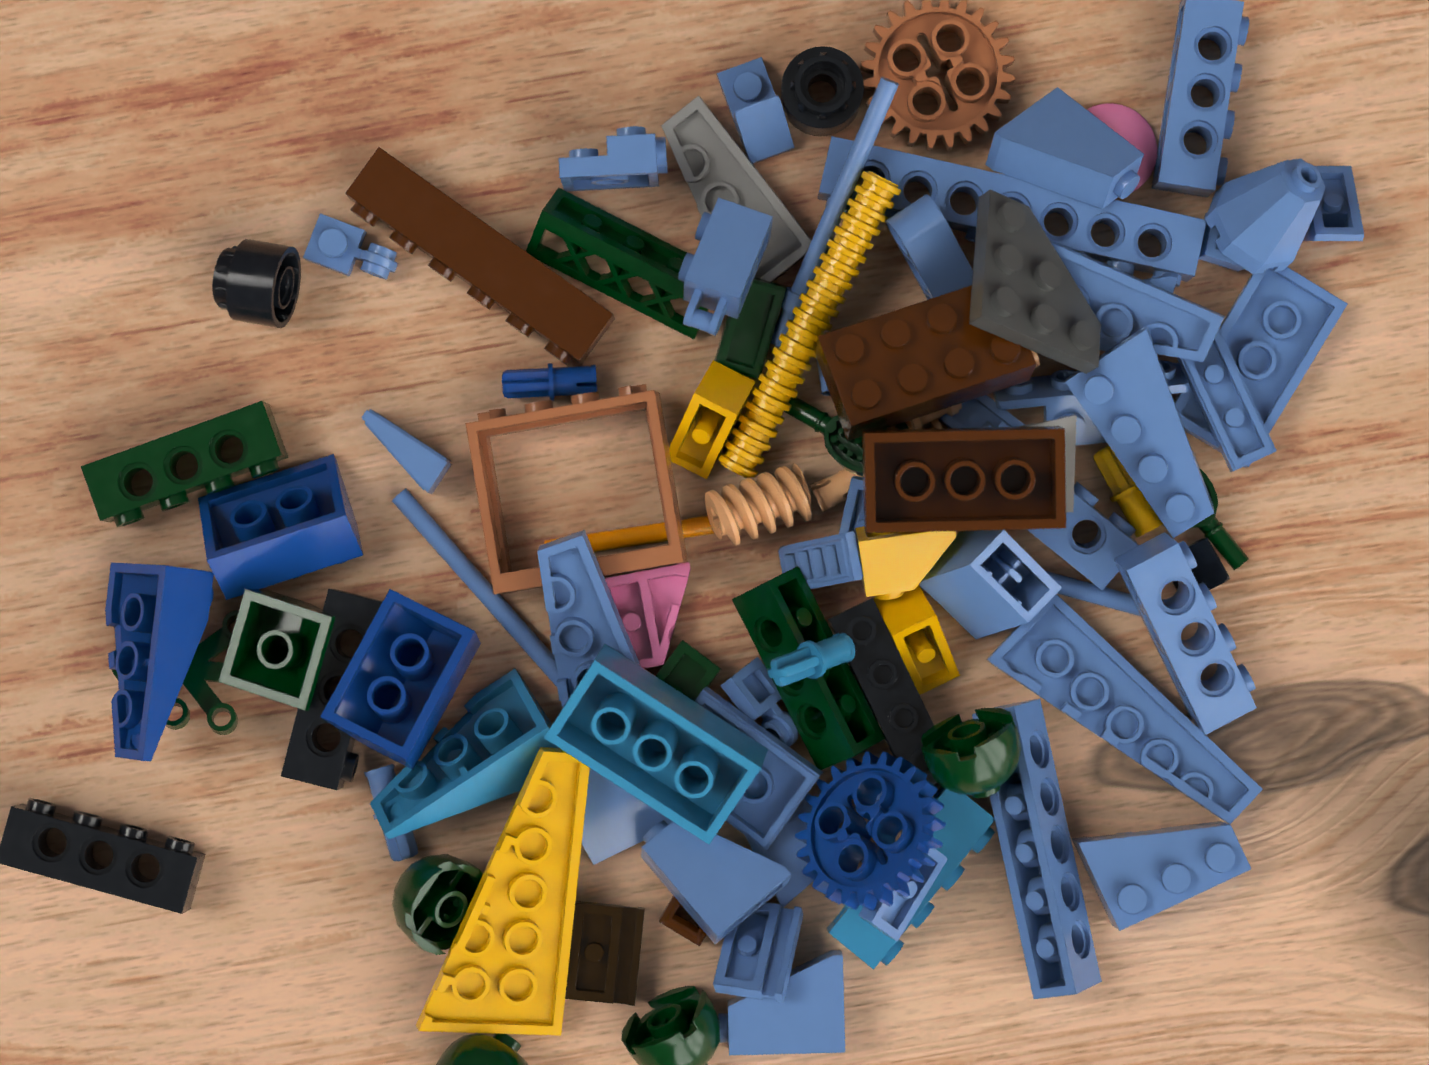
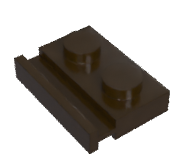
[565,901,645,1006]

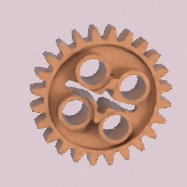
[860,0,1015,151]

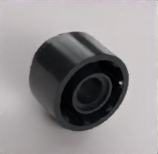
[780,46,864,136]
[212,239,301,328]

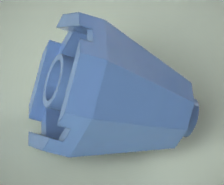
[1205,159,1326,274]

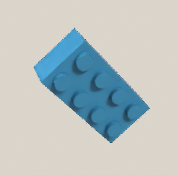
[544,644,768,844]

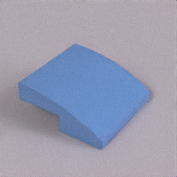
[582,768,672,865]

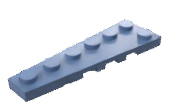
[987,594,1263,824]

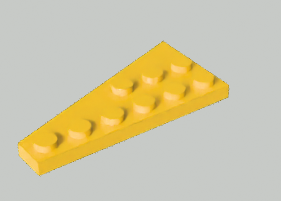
[416,747,590,1036]

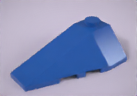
[105,562,214,762]

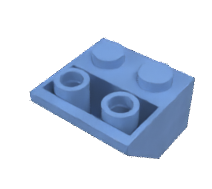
[919,530,1062,639]

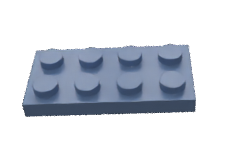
[1174,267,1348,468]

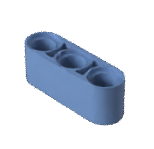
[885,194,973,300]

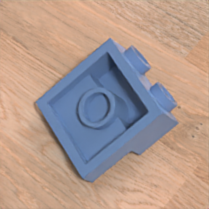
[559,126,668,192]

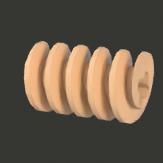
[704,463,811,546]

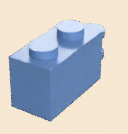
[678,197,773,336]

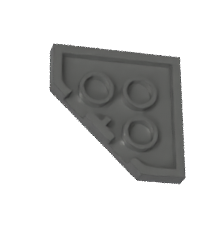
[969,189,1101,374]

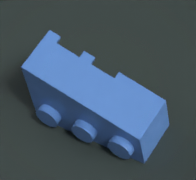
[1071,821,1251,931]

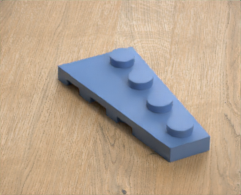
[537,530,641,708]

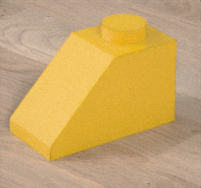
[669,360,756,479]
[855,526,957,600]
[873,585,960,695]

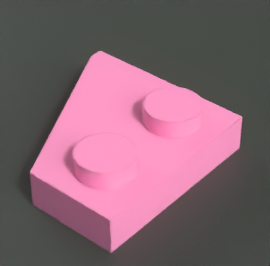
[605,562,691,668]

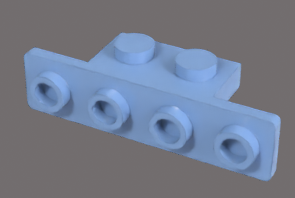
[993,360,1189,446]

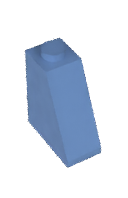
[985,87,1144,209]
[641,820,791,945]
[718,950,845,1055]

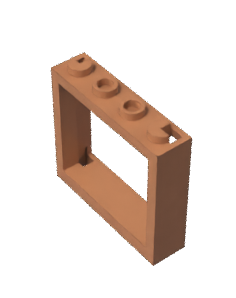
[465,384,688,594]

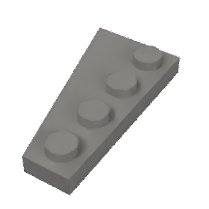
[661,96,812,282]

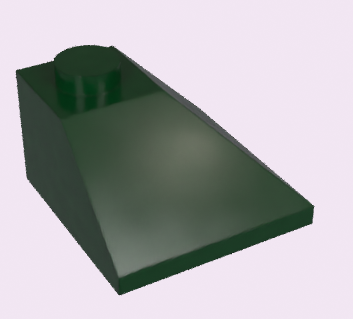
[218,589,336,711]

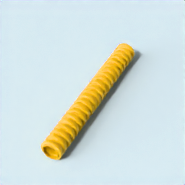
[718,171,901,478]

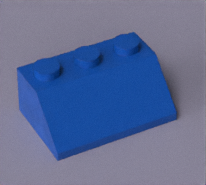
[198,454,363,600]
[320,589,481,770]

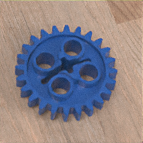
[795,751,946,911]

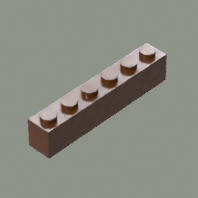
[345,147,615,365]

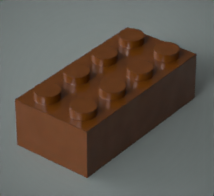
[815,285,1036,441]
[862,426,1066,533]

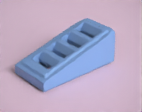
[362,409,452,494]
[778,531,863,589]

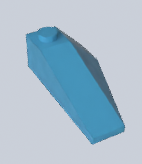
[370,669,558,839]

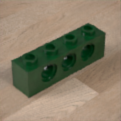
[81,401,289,527]
[732,566,885,770]

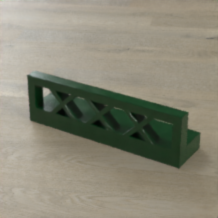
[526,187,709,339]

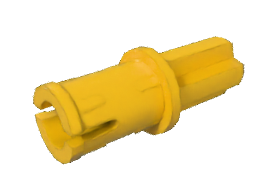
[1093,446,1163,538]

